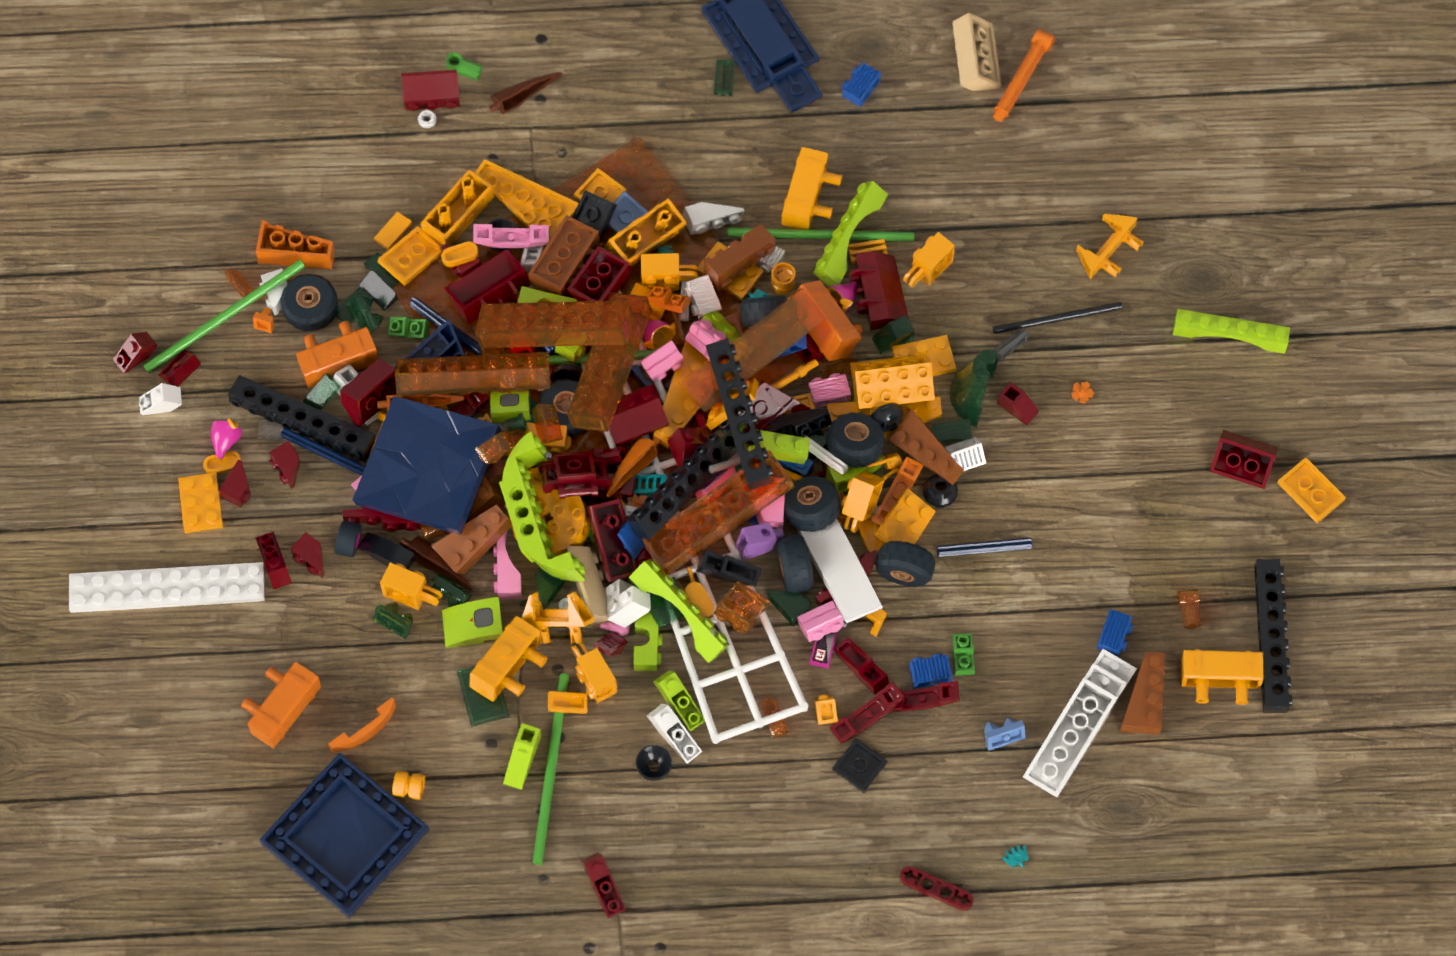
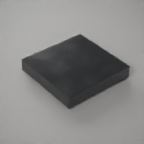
[572,190,617,239]
[832,738,888,793]

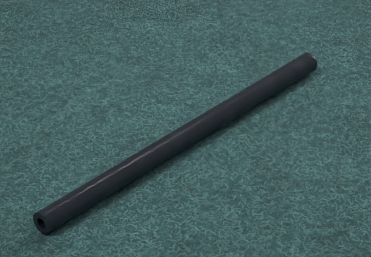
[993,302,1122,334]

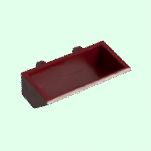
[444,249,531,324]
[849,251,910,331]

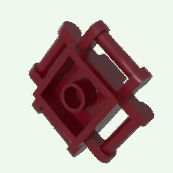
[538,451,612,499]

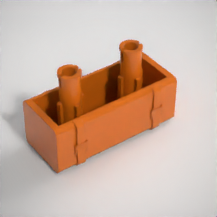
[792,280,863,361]
[295,321,379,389]
[241,662,321,749]

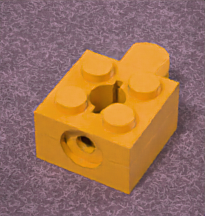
[903,232,955,288]
[641,253,698,292]
[841,471,885,533]
[380,563,443,610]
[571,642,617,703]

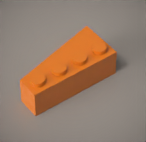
[256,220,335,270]

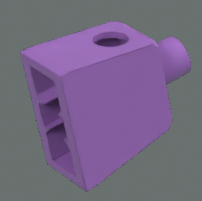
[736,523,784,561]

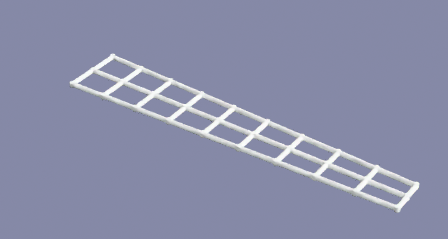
[572,290,808,744]

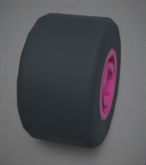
[335,520,362,558]

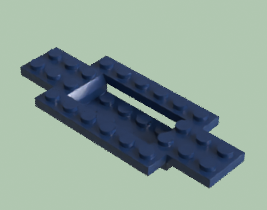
[701,0,823,113]

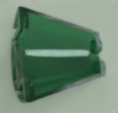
[950,349,999,428]

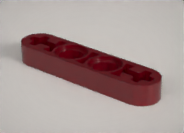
[900,866,973,911]

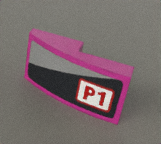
[810,633,837,669]

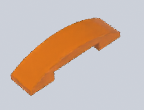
[871,456,923,526]
[328,698,396,753]

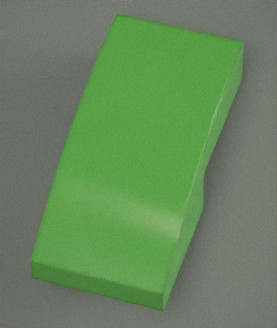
[388,317,430,339]
[952,633,975,676]

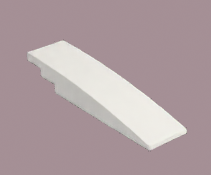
[796,518,882,623]
[1023,649,1137,797]

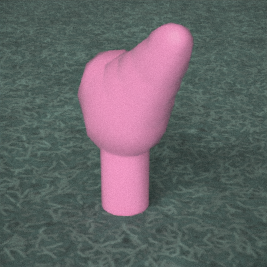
[599,621,630,636]

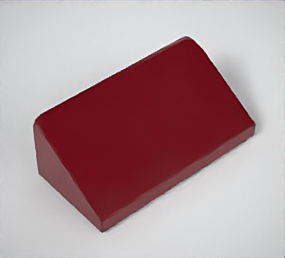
[158,349,201,387]

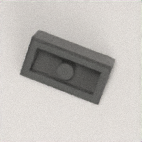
[990,330,1028,362]

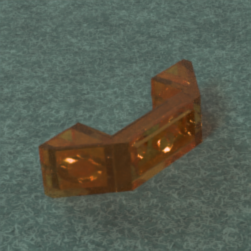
[475,429,526,464]

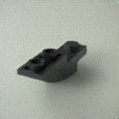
[763,409,832,438]

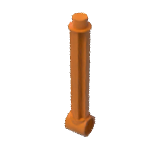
[993,28,1056,122]

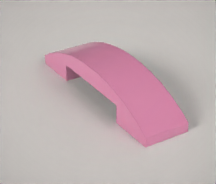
[473,224,549,248]

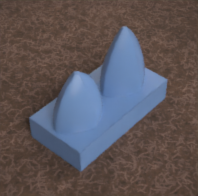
[984,718,1026,751]

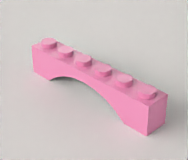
[493,504,522,600]

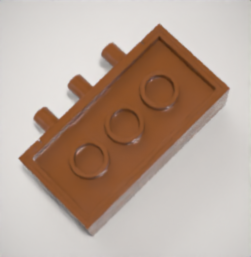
[528,215,600,296]

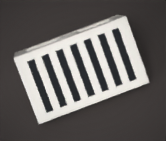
[945,437,986,471]

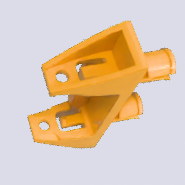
[1076,214,1144,279]
[522,592,595,644]

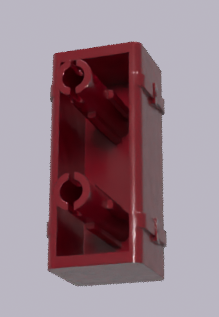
[586,498,638,582]

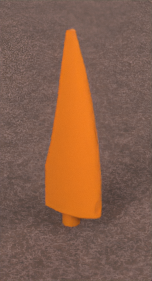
[377,394,463,412]
[607,437,660,497]

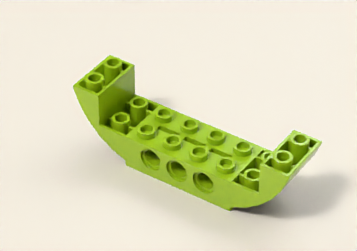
[499,431,586,581]

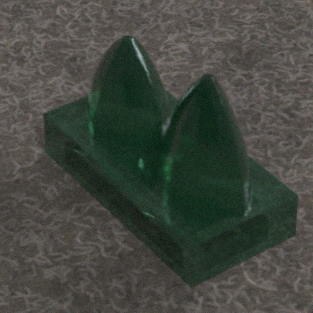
[347,294,384,333]
[431,574,472,607]
[373,602,413,639]

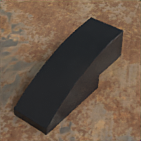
[357,532,416,570]
[696,550,762,587]

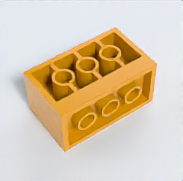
[850,354,935,409]

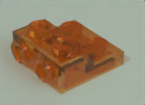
[714,581,770,634]

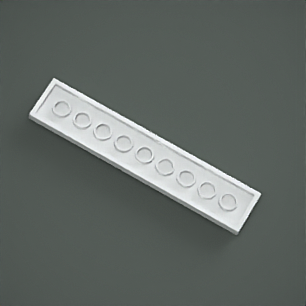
[69,562,265,613]

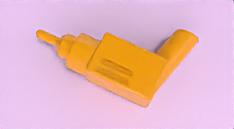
[865,609,887,637]

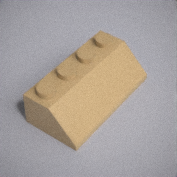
[952,13,1002,91]
[567,546,609,630]

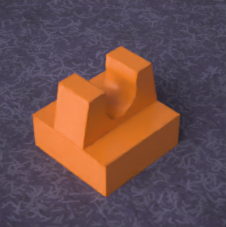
[253,307,274,333]

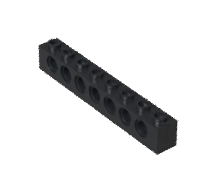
[706,338,774,490]
[228,375,375,462]
[627,420,745,540]
[1254,559,1292,713]

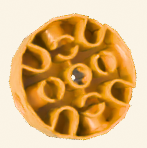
[511,482,590,556]

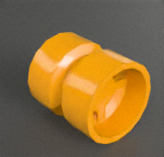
[771,262,796,295]
[392,770,425,800]

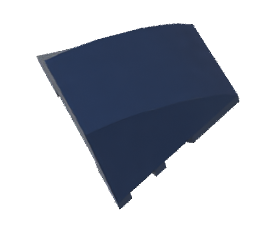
[394,319,473,395]

